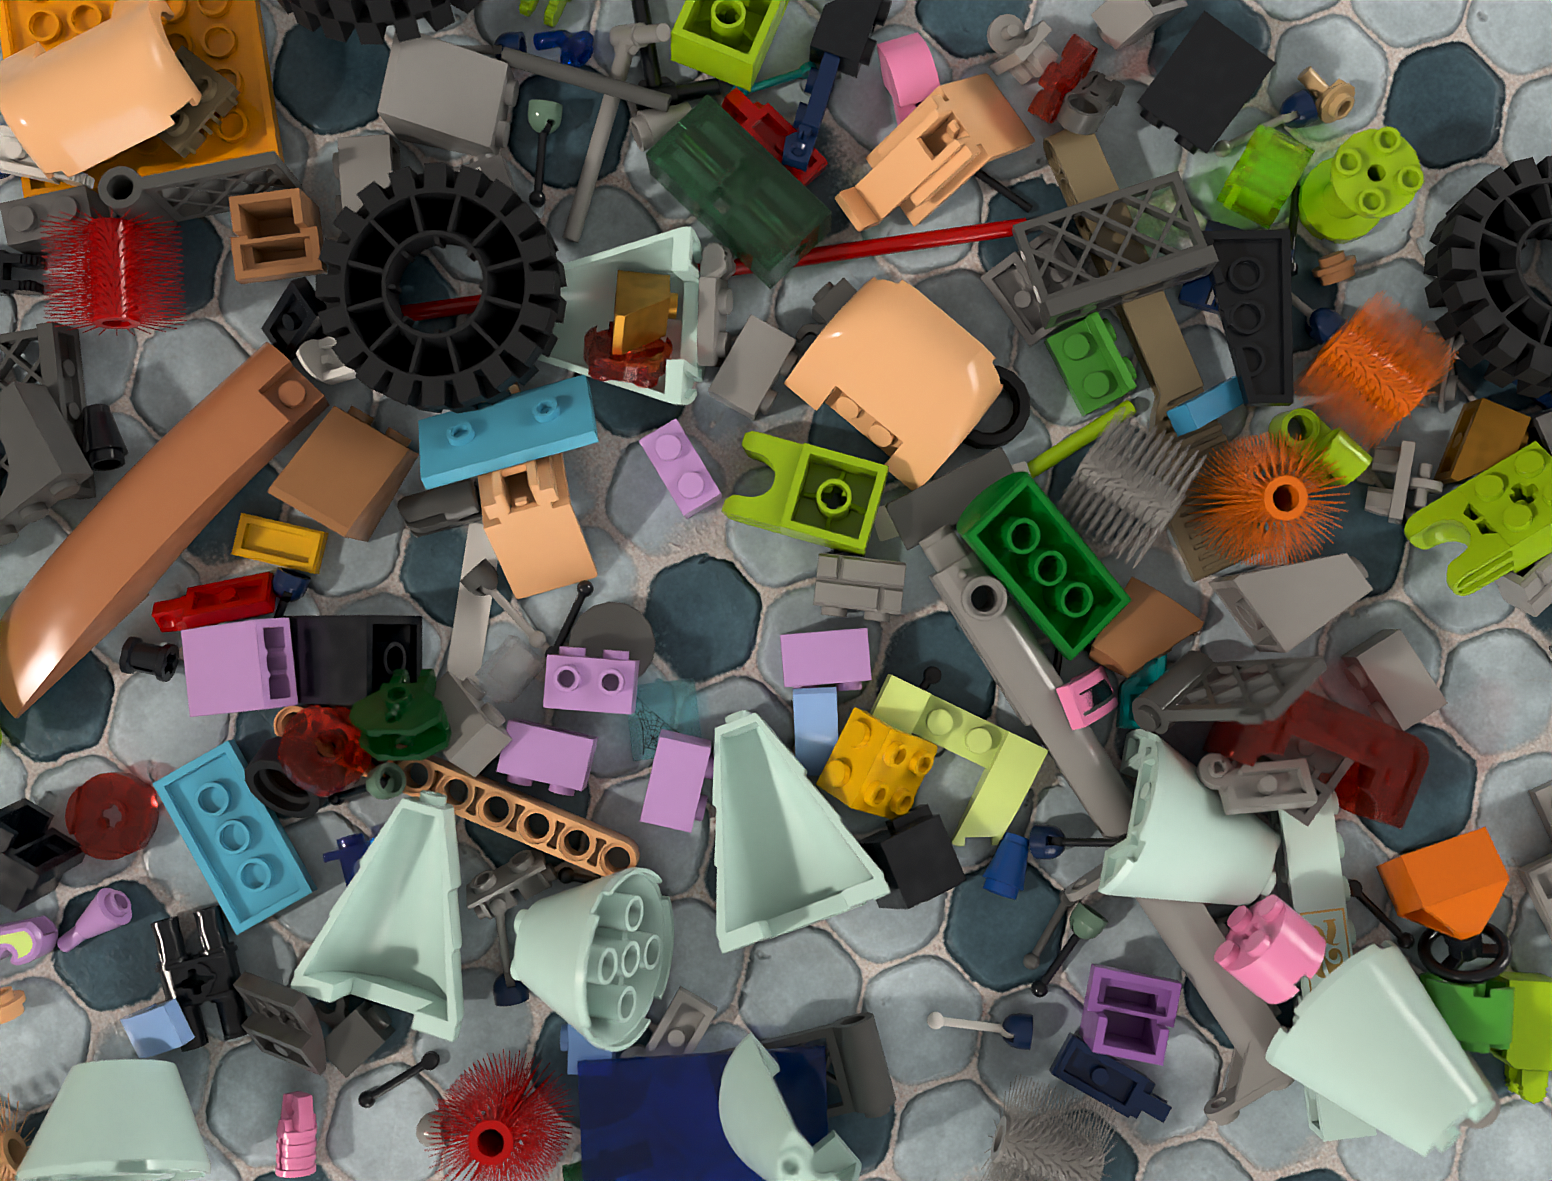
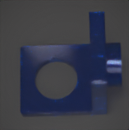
[322,832,376,886]

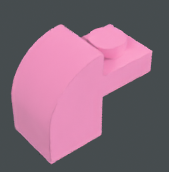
[876,32,940,125]

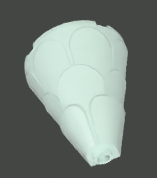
[712,710,891,954]
[290,790,464,1042]

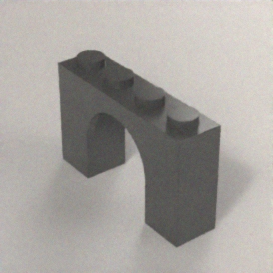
[0,381,94,546]

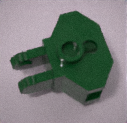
[349,669,452,761]

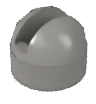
[416,1110,451,1148]

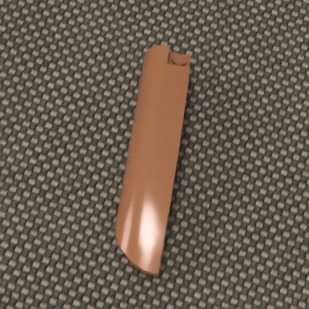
[0,342,329,719]

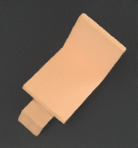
[835,73,1035,232]
[478,382,598,599]

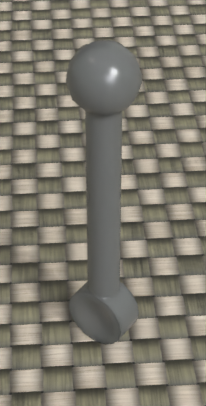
[1023,889,1077,970]

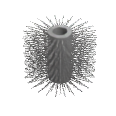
[1057,406,1207,569]
[981,1074,1118,1181]

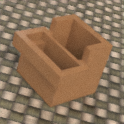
[229,188,328,284]

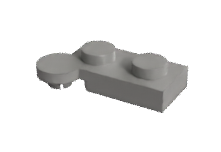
[1197,753,1318,815]
[619,986,718,1087]

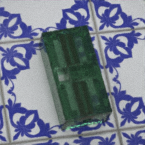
[646,94,832,289]

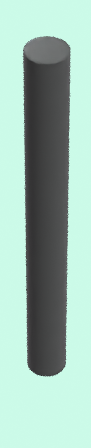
[501,47,672,112]

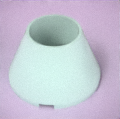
[15,1059,211,1181]

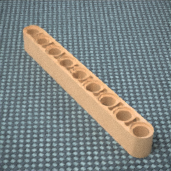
[273,704,640,877]

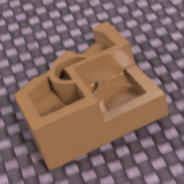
[1089,577,1204,678]

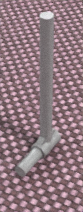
[562,22,671,243]

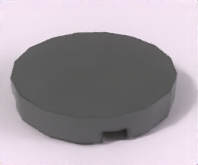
[569,602,656,678]

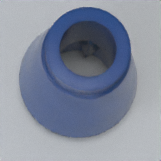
[982,832,1029,900]

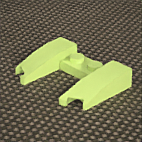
[870,674,1049,846]

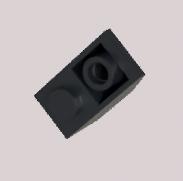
[809,0,892,78]

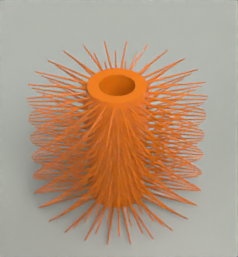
[1293,290,1458,452]
[1184,431,1350,566]

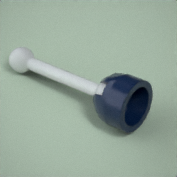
[927,1012,1033,1050]

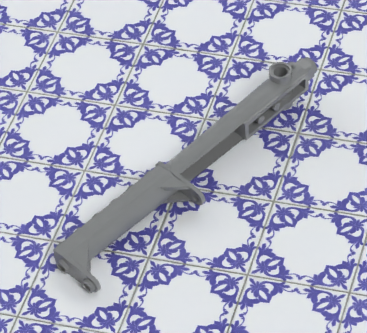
[918,524,1295,1126]

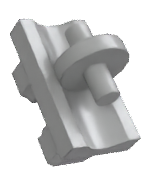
[987,14,1059,85]
[1364,440,1443,525]

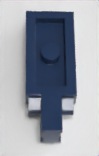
[781,52,841,172]
[1049,1032,1172,1123]

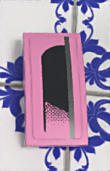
[1056,665,1119,730]

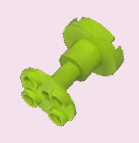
[1298,126,1424,244]

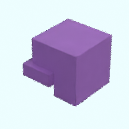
[1079,963,1182,1066]

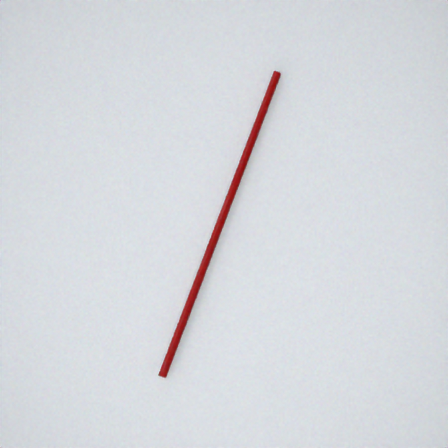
[400,217,1027,321]

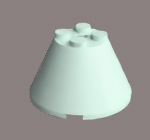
[510,867,674,1052]

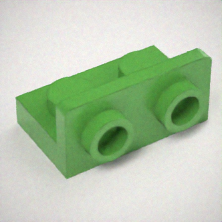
[1044,311,1137,417]

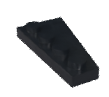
[1202,229,1294,406]

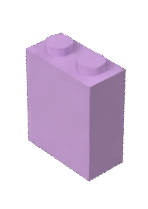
[181,617,298,717]

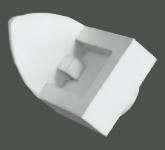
[296,337,357,385]

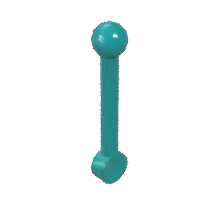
[732,62,817,97]

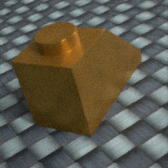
[612,270,678,355]
[1433,398,1531,485]

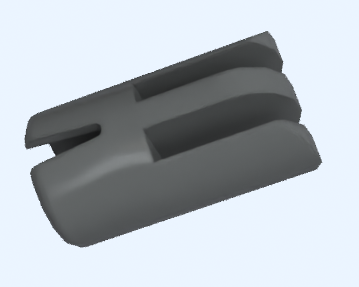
[397,478,483,538]

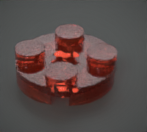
[1028,33,1099,124]
[583,321,673,388]
[277,705,372,797]
[65,771,159,860]

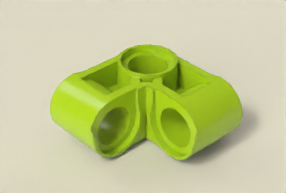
[1268,408,1372,487]

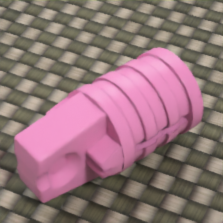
[275,1091,317,1178]

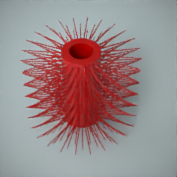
[39,207,187,336]
[424,1049,576,1181]

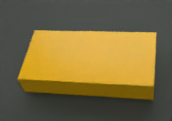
[231,513,329,574]

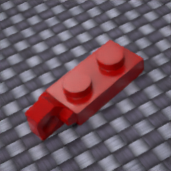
[719,87,828,195]
[151,571,276,632]

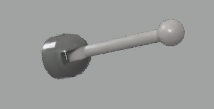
[460,558,546,648]

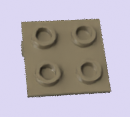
[156,45,240,159]

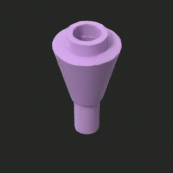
[57,888,132,953]

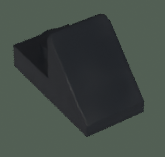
[261,276,328,361]

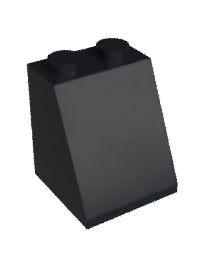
[1137,11,1276,155]
[283,615,422,705]

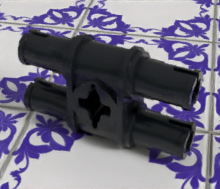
[150,905,248,1052]

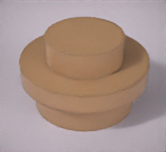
[1312,250,1357,286]

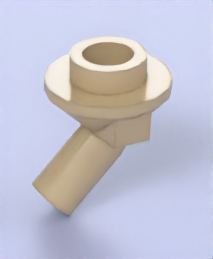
[1297,66,1355,123]

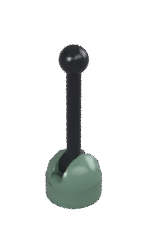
[528,100,563,208]
[328,762,406,806]
[1031,901,1108,998]

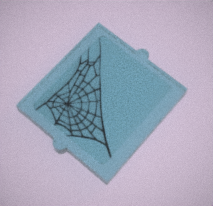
[627,678,702,761]

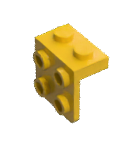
[816,707,938,819]

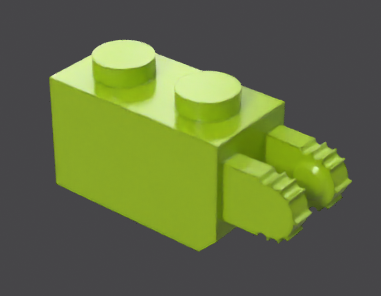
[1490,971,1552,1105]

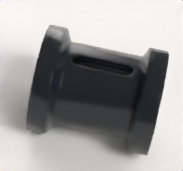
[119,636,179,682]

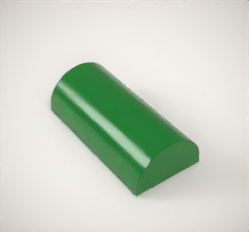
[956,471,1132,661]

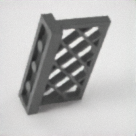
[1012,171,1219,330]
[0,322,96,500]

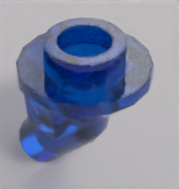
[533,30,594,67]

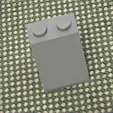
[377,31,519,156]
[1209,553,1373,653]

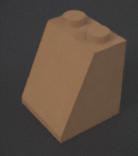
[267,405,419,542]

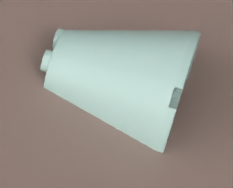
[537,227,706,405]
[1098,729,1281,906]
[1265,940,1495,1158]
[718,1032,862,1181]

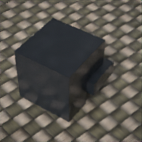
[0,798,88,912]
[858,804,967,909]

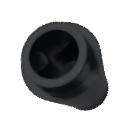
[82,404,128,471]

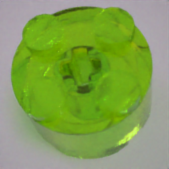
[1216,123,1315,230]

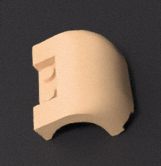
[0,0,202,179]
[783,276,1004,491]

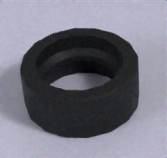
[962,365,1030,449]
[244,737,336,818]

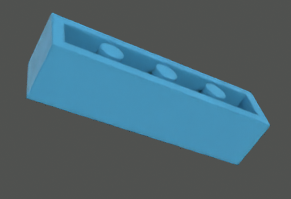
[1166,375,1244,437]

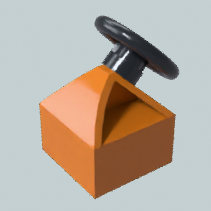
[1376,826,1513,984]

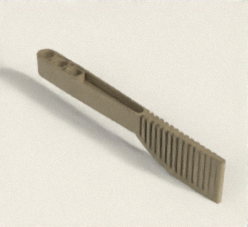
[1043,129,1273,582]

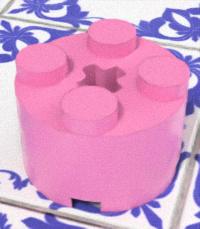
[1214,894,1326,1004]

